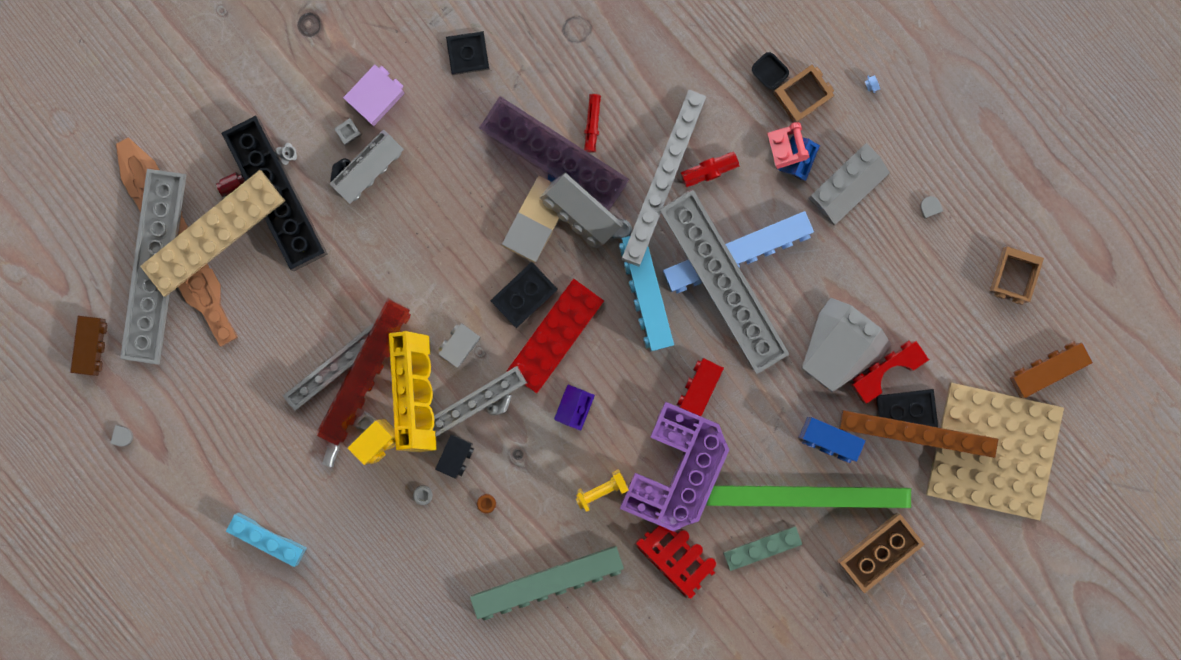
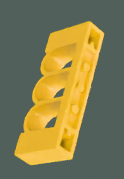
[389,331,436,452]

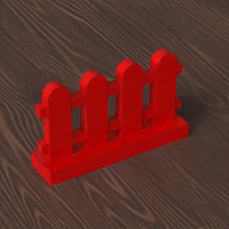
[634,525,716,599]

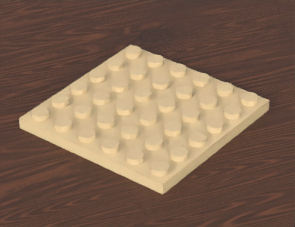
[926,383,1064,520]

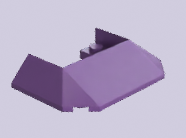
[620,402,729,531]

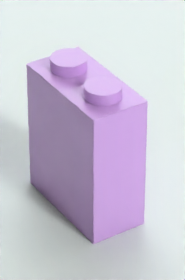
[343,64,405,127]

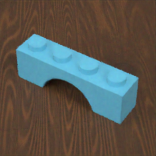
[226,513,307,567]

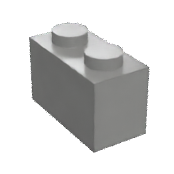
[439,323,481,368]

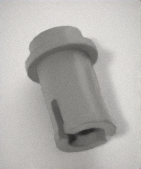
[322,442,341,467]

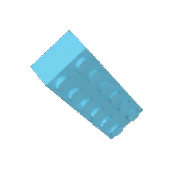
[619,236,674,352]

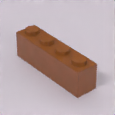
[1010,341,1093,398]

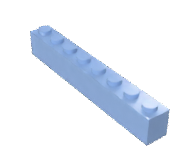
[663,211,814,294]

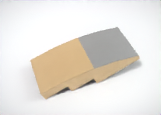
[501,176,559,263]

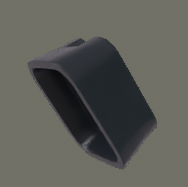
[752,52,789,90]

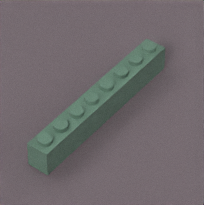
[470,545,624,621]

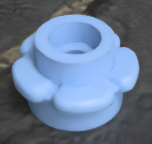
[865,75,880,93]

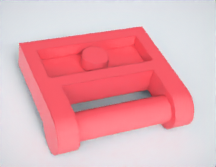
[767,122,809,169]

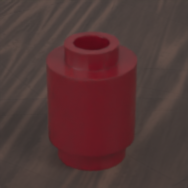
[216,172,245,197]

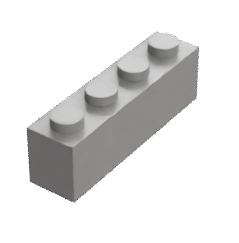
[330,130,404,204]

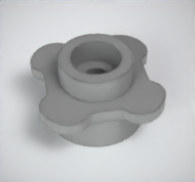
[276,143,297,165]

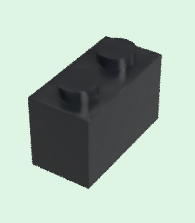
[435,434,474,479]

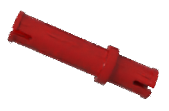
[584,94,601,153]

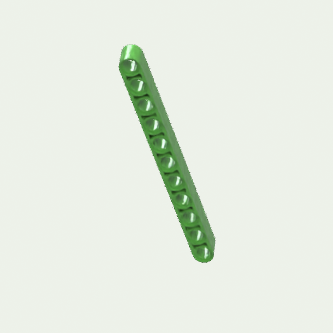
[706,485,911,508]

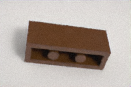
[70,316,108,376]

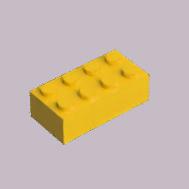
[348,419,396,465]

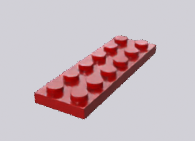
[506,278,604,393]

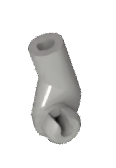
[487,394,512,416]

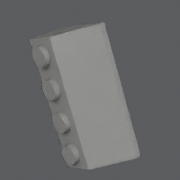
[809,143,890,225]
[540,173,623,248]

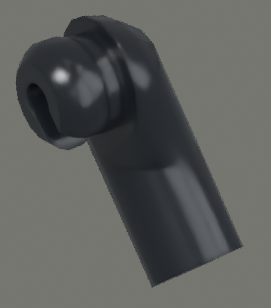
[330,158,351,182]

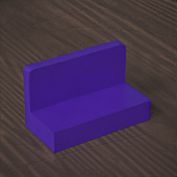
[554,385,595,430]

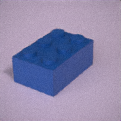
[798,417,866,463]

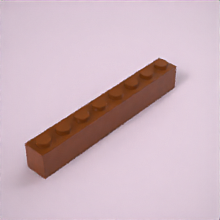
[839,410,999,458]

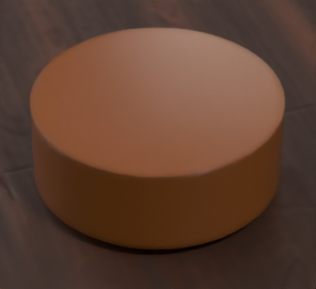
[477,494,496,514]

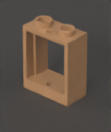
[773,64,834,123]
[990,246,1044,305]

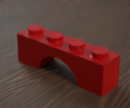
[851,340,930,404]

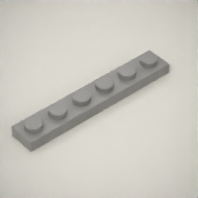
[283,324,385,410]
[433,366,527,437]

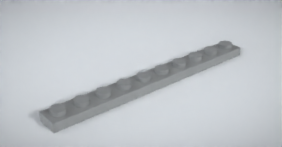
[621,90,706,267]

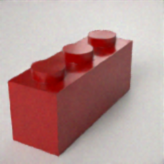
[676,358,724,416]

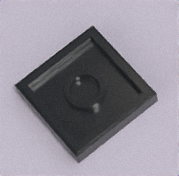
[446,31,490,75]

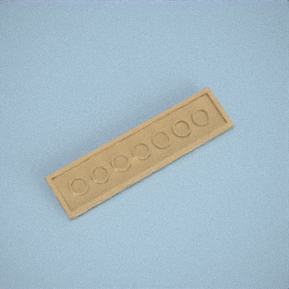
[140,170,285,297]

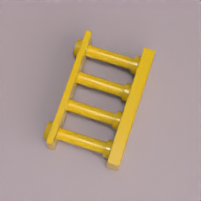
[576,469,629,512]

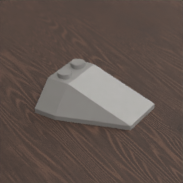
[802,298,892,392]

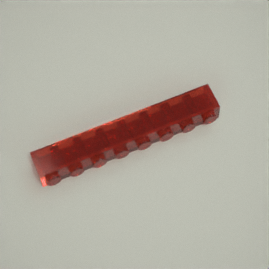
[316,297,411,446]

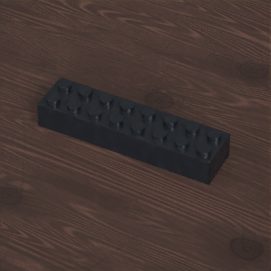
[221,115,328,271]

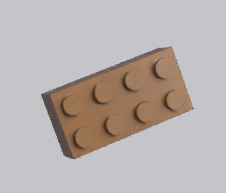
[837,513,925,593]

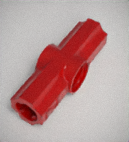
[680,151,740,188]

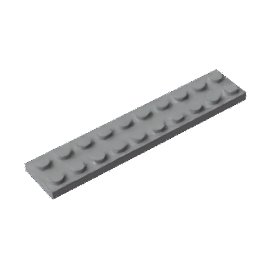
[120,169,186,365]
[659,189,789,374]

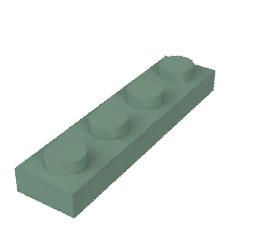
[723,526,803,571]

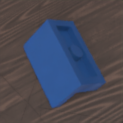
[779,135,820,181]

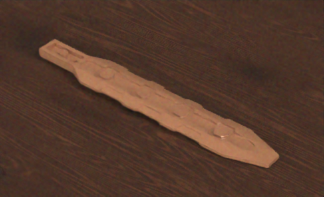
[116,137,238,347]

